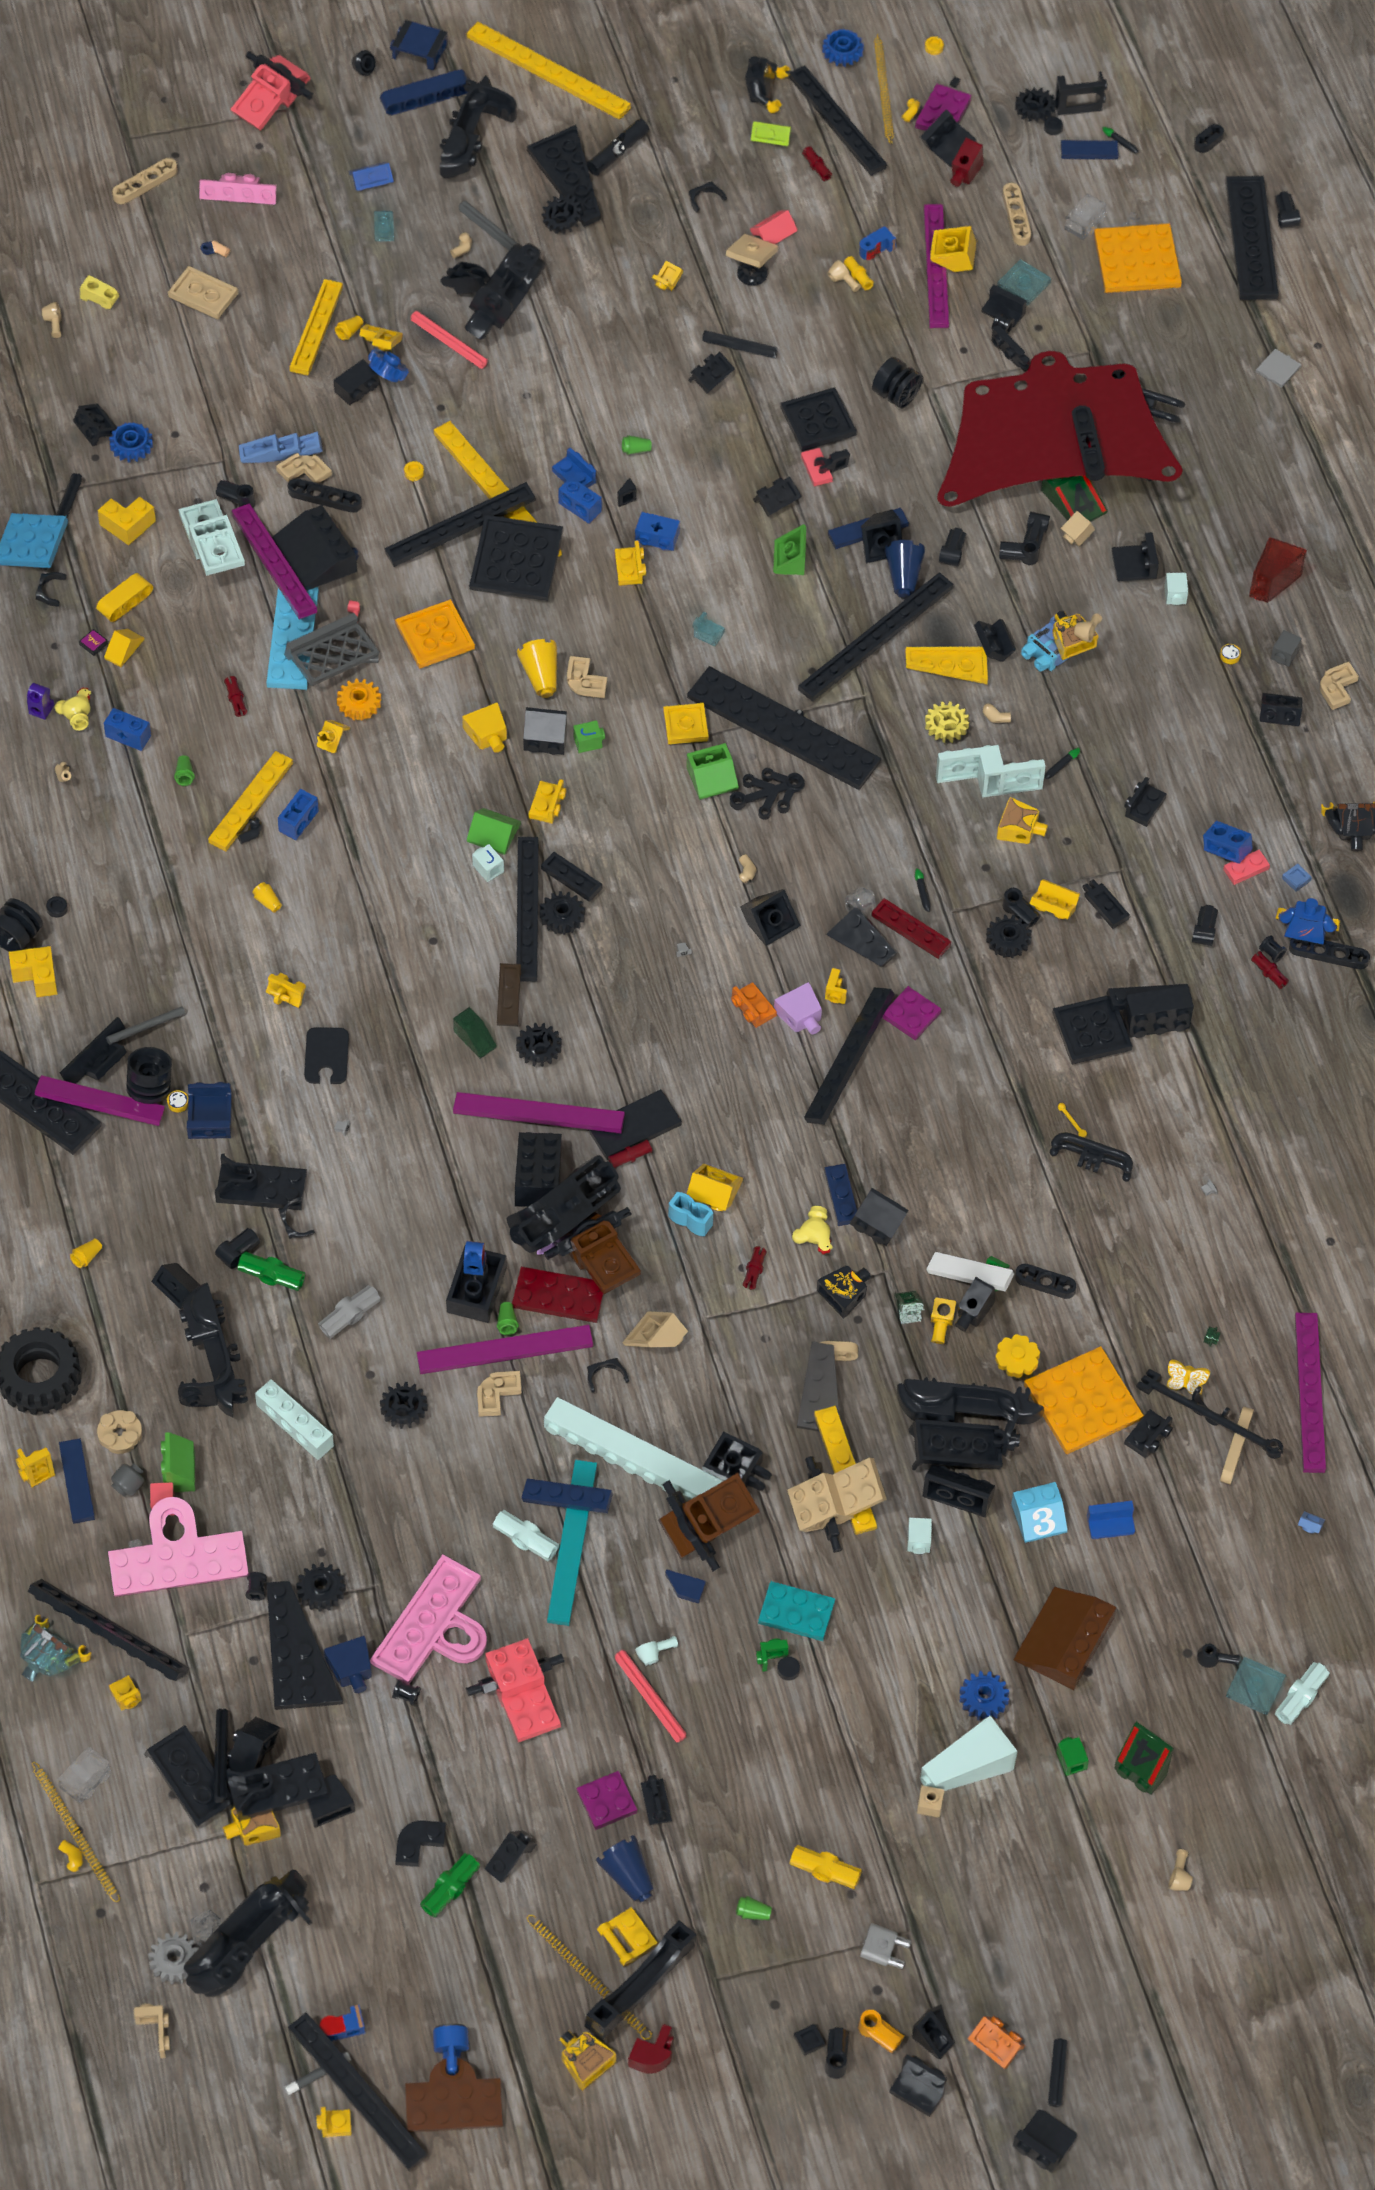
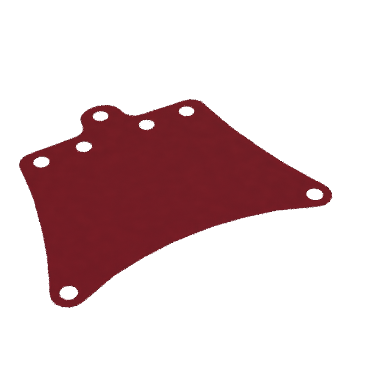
[937,351,1183,507]

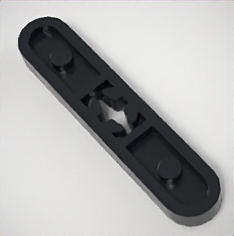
[1072,405,1105,481]

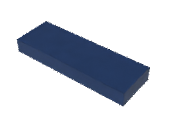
[1060,140,1118,160]

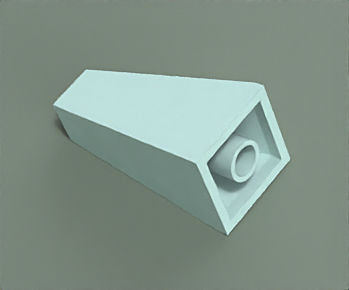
[920,1716,1017,1791]

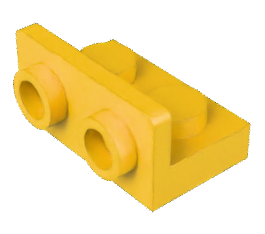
[615,540,646,586]
[529,779,567,824]
[15,1447,55,1488]

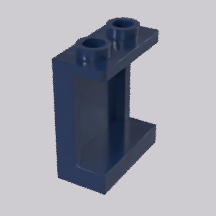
[187,1082,232,1139]

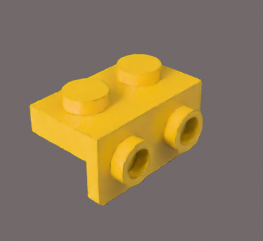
[1030,879,1080,919]

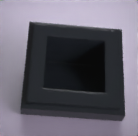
[617,478,636,507]

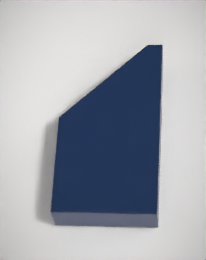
[665,1569,706,1604]

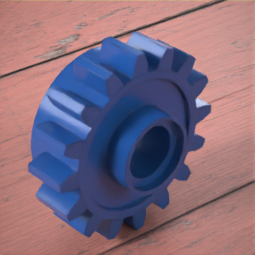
[822,29,864,67]
[368,348,409,382]
[109,422,153,463]
[959,1671,1009,1720]

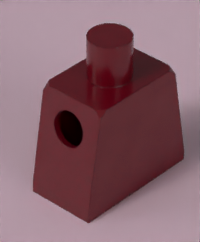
[950,138,984,187]

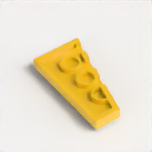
[905,647,988,684]

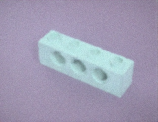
[255,1380,334,1460]

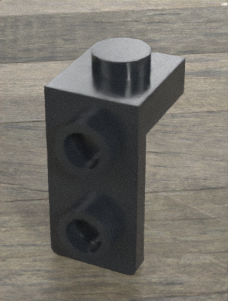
[485,1830,537,1882]

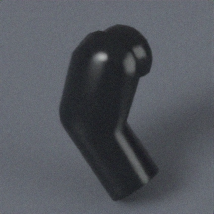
[237,817,262,844]

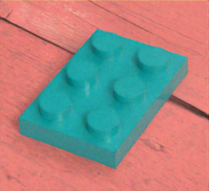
[758,1581,835,1641]

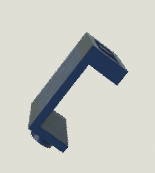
[390,20,448,71]

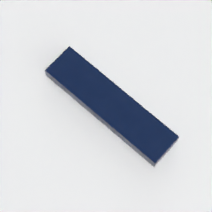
[828,507,909,549]
[59,1438,95,1524]

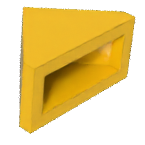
[104,629,144,667]

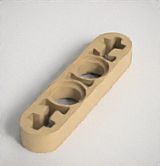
[113,158,177,204]
[1003,183,1031,246]
[1220,1406,1254,1484]

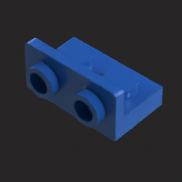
[552,448,596,488]

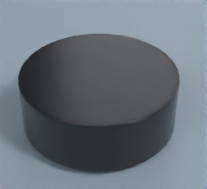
[1044,117,1063,136]
[46,896,68,918]
[777,1656,800,1680]

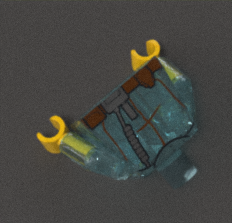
[20,1615,91,1682]

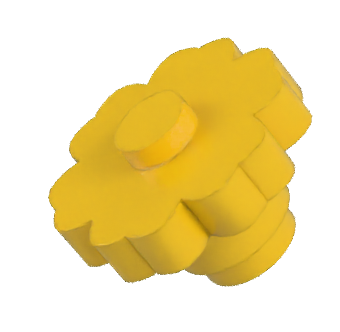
[995,1334,1040,1378]

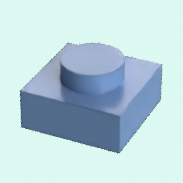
[1298,1511,1325,1533]

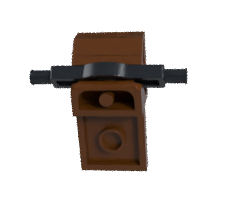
[544,1207,641,1294]
[658,1473,760,1572]

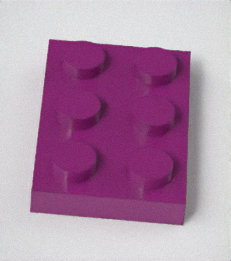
[915,83,971,131]

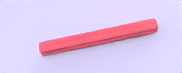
[411,311,488,369]
[615,1650,686,1742]

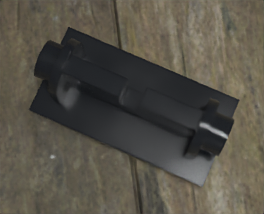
[641,1775,672,1825]

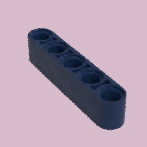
[379,69,470,115]

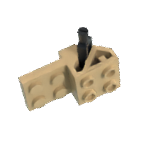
[787,1456,887,1553]

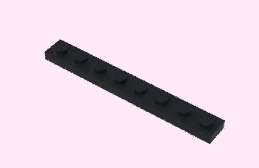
[789,65,887,176]
[384,482,536,567]
[516,837,539,982]
[804,987,895,1125]
[28,1579,189,1681]
[288,2012,427,2172]

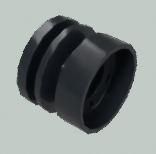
[872,357,923,409]
[0,898,43,952]
[126,1047,172,1104]

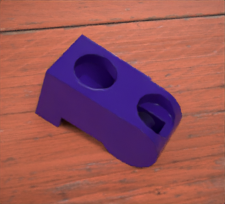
[27,683,55,720]

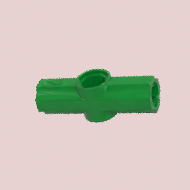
[238,1252,305,1291]
[420,1853,480,1918]

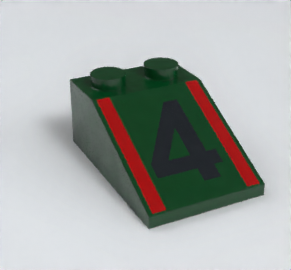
[1041,476,1108,522]
[1114,1721,1174,1795]

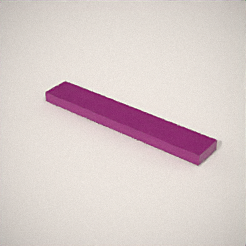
[35,1075,165,1126]

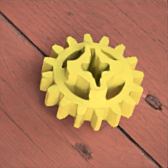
[925,701,969,743]

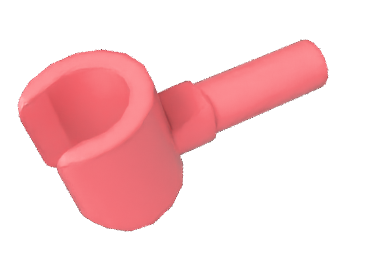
[347,600,360,623]

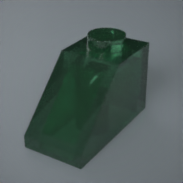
[453,1007,497,1059]

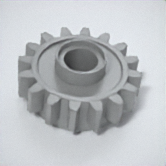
[148,1932,199,1985]

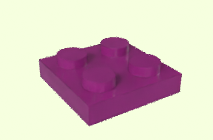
[882,986,941,1041]
[577,1771,637,1830]

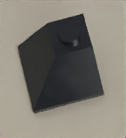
[861,509,902,564]
[740,889,801,946]

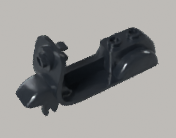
[440,75,517,178]
[465,243,546,340]
[506,1155,621,1253]
[178,1282,248,1418]
[896,1377,1044,1457]
[184,1869,313,1997]

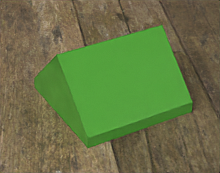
[773,524,806,575]
[467,808,521,855]

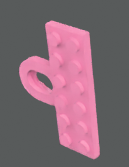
[108,1497,248,1597]
[370,1555,487,1685]

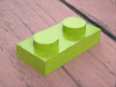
[751,121,791,146]

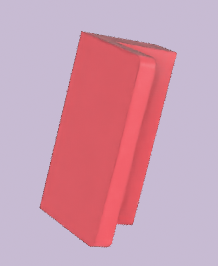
[750,210,797,244]

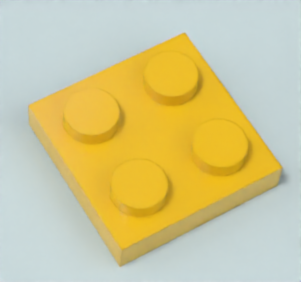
[663,703,709,744]

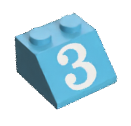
[1011,1482,1068,1543]

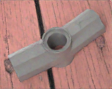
[318,1285,380,1339]

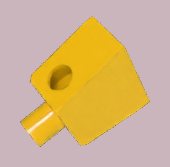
[462,703,507,753]

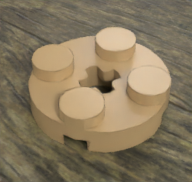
[97,1410,142,1454]

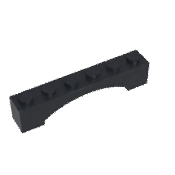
[584,1920,697,2041]

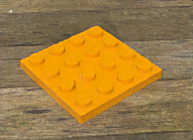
[1094,223,1182,293]
[1024,1346,1144,1455]

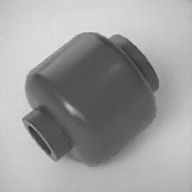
[111,1463,144,1497]

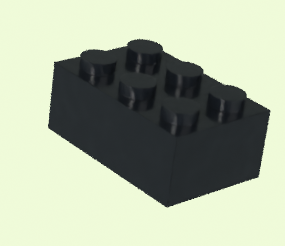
[1123,985,1194,1038]
[446,1246,507,1323]

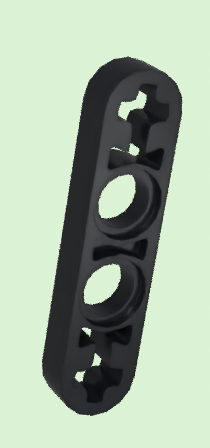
[287,478,362,513]
[1289,938,1370,970]

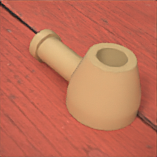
[828,260,861,292]
[42,302,61,338]
[1074,613,1102,642]
[1168,1849,1193,1891]

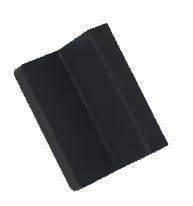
[981,284,1027,328]
[151,1263,200,1309]

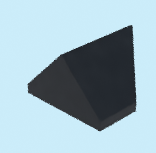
[912,2004,955,2060]

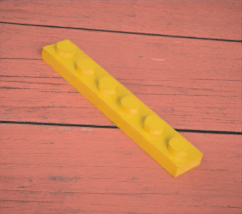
[290,279,343,376]
[208,751,293,852]
[814,1406,877,1535]

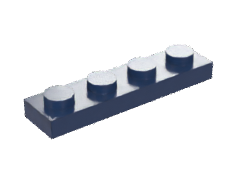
[521,1478,613,1514]

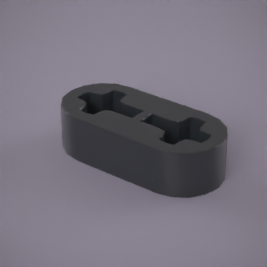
[1194,124,1224,153]

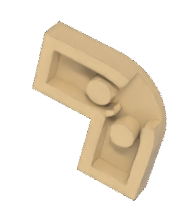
[276,453,332,484]
[567,656,607,698]
[1320,662,1359,710]
[477,1371,521,1417]

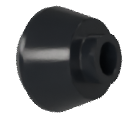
[352,50,376,76]

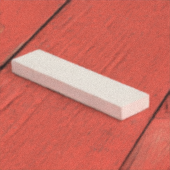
[927,1252,1014,1292]

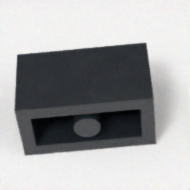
[333,359,379,406]

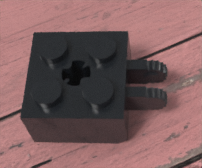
[702,1431,772,1491]

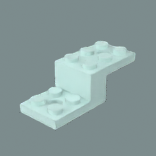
[179,499,245,576]
[936,745,1045,798]

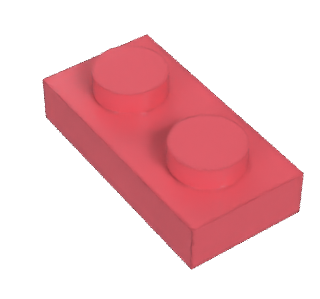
[1223,849,1270,885]

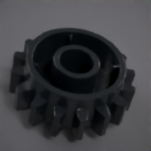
[539,891,585,935]
[986,914,1032,958]
[296,1562,346,1612]

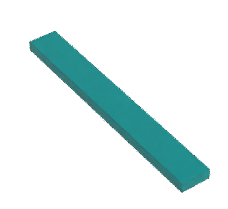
[547,1460,597,1626]

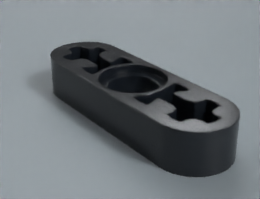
[1015,1264,1077,1299]

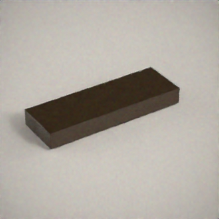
[497,963,521,1027]

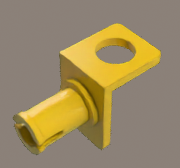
[317,720,350,753]
[931,1298,956,1344]

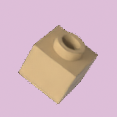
[917,1785,944,1818]

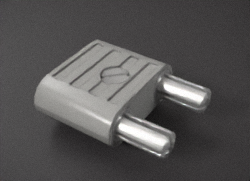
[860,1923,911,1969]

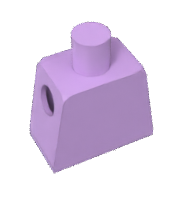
[774,982,822,1035]

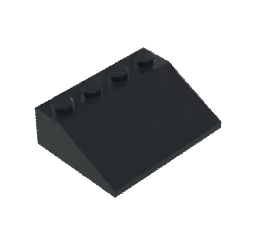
[272,505,357,591]

